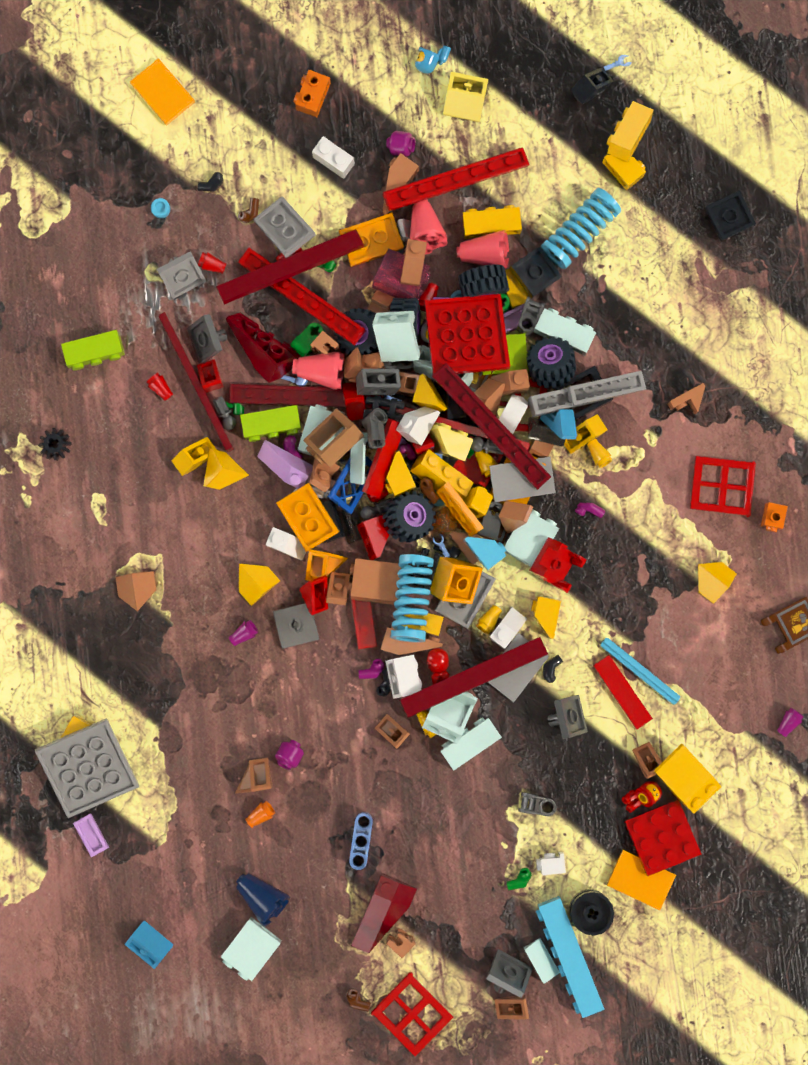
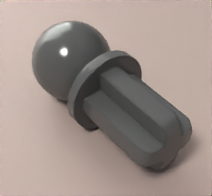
[213,396,236,430]
[470,437,503,455]
[360,498,392,521]

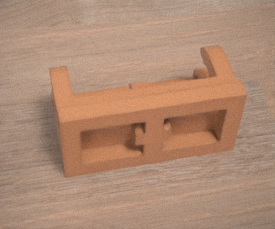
[310,331,340,355]
[386,928,416,958]

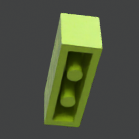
[61,330,125,370]
[240,405,302,442]

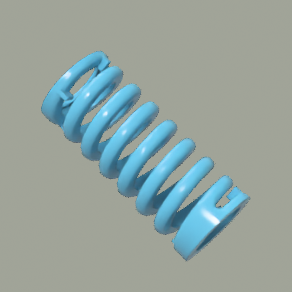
[541,188,621,269]
[390,554,434,642]

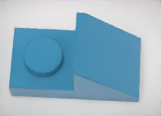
[540,409,577,439]

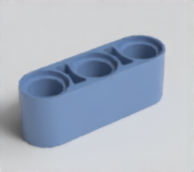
[350,812,373,870]

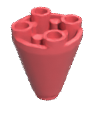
[409,199,448,255]
[292,351,345,390]

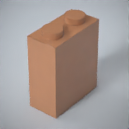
[347,558,401,605]

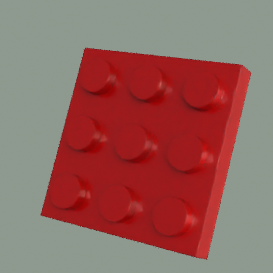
[624,800,701,876]

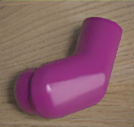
[283,435,303,459]
[400,443,416,462]
[575,502,605,518]
[359,659,384,679]

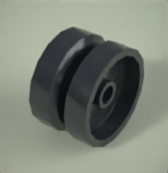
[569,889,614,936]

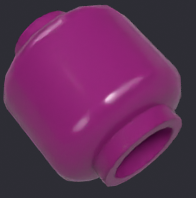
[386,131,416,157]
[275,740,304,770]

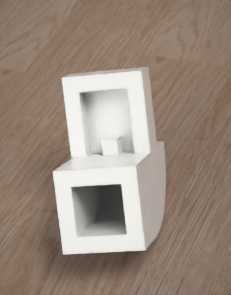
[499,394,529,434]

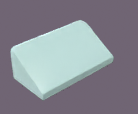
[523,938,560,984]

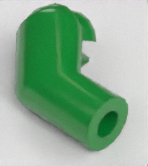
[506,868,532,891]

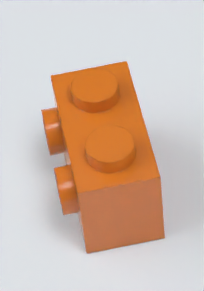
[294,70,331,117]

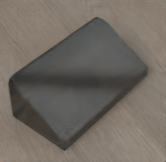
[528,417,566,446]
[337,502,365,544]

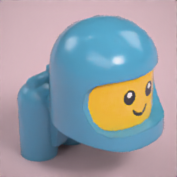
[415,46,451,74]

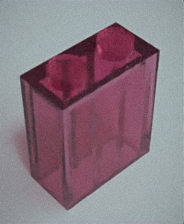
[372,248,431,301]

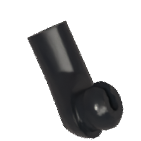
[198,172,224,192]
[543,654,563,683]
[376,669,391,697]

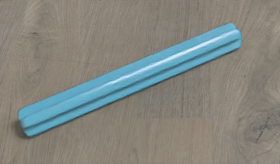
[600,638,680,705]

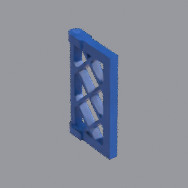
[327,455,373,514]

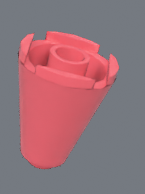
[456,230,509,269]

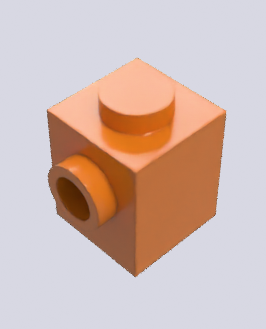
[761,502,788,532]

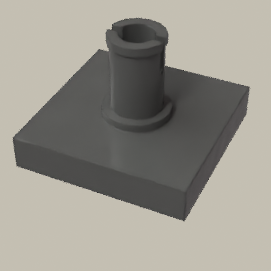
[187,314,227,364]
[273,604,320,649]
[548,694,588,739]
[486,949,532,998]

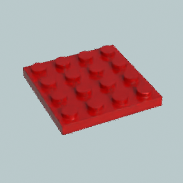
[424,294,510,374]

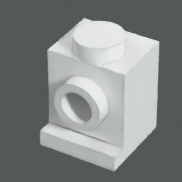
[536,852,566,875]

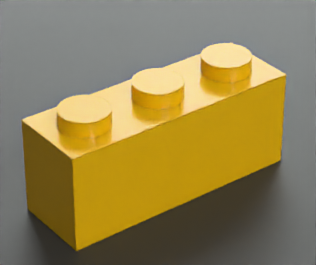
[607,101,654,162]
[462,205,522,239]
[410,449,474,500]

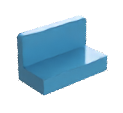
[124,921,173,969]

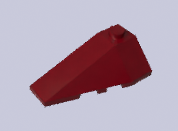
[226,313,301,383]
[351,873,417,953]

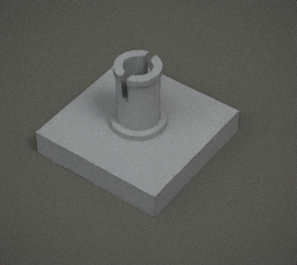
[157,251,206,299]

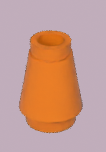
[245,801,275,828]

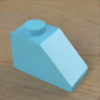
[464,537,507,571]

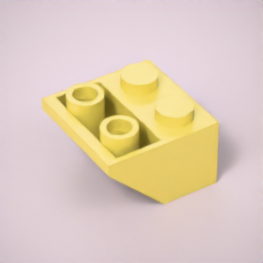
[443,72,488,122]
[429,422,473,461]

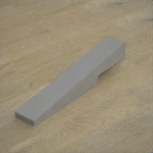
[528,371,646,418]

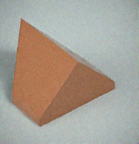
[116,571,157,611]
[235,757,273,793]

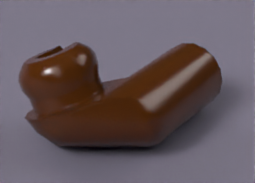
[238,198,259,223]
[420,477,440,504]
[346,988,371,1012]

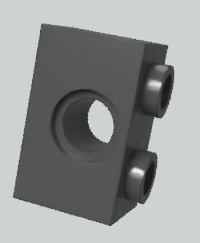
[356,369,401,395]

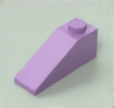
[257,440,313,489]

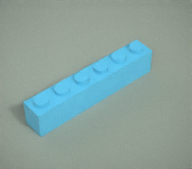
[536,896,605,1018]

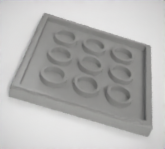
[35,718,139,818]

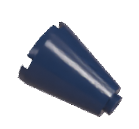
[236,873,290,927]

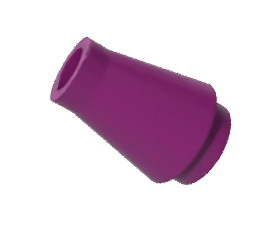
[229,620,258,646]
[777,708,804,737]

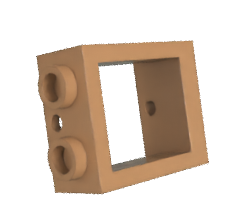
[303,408,364,468]

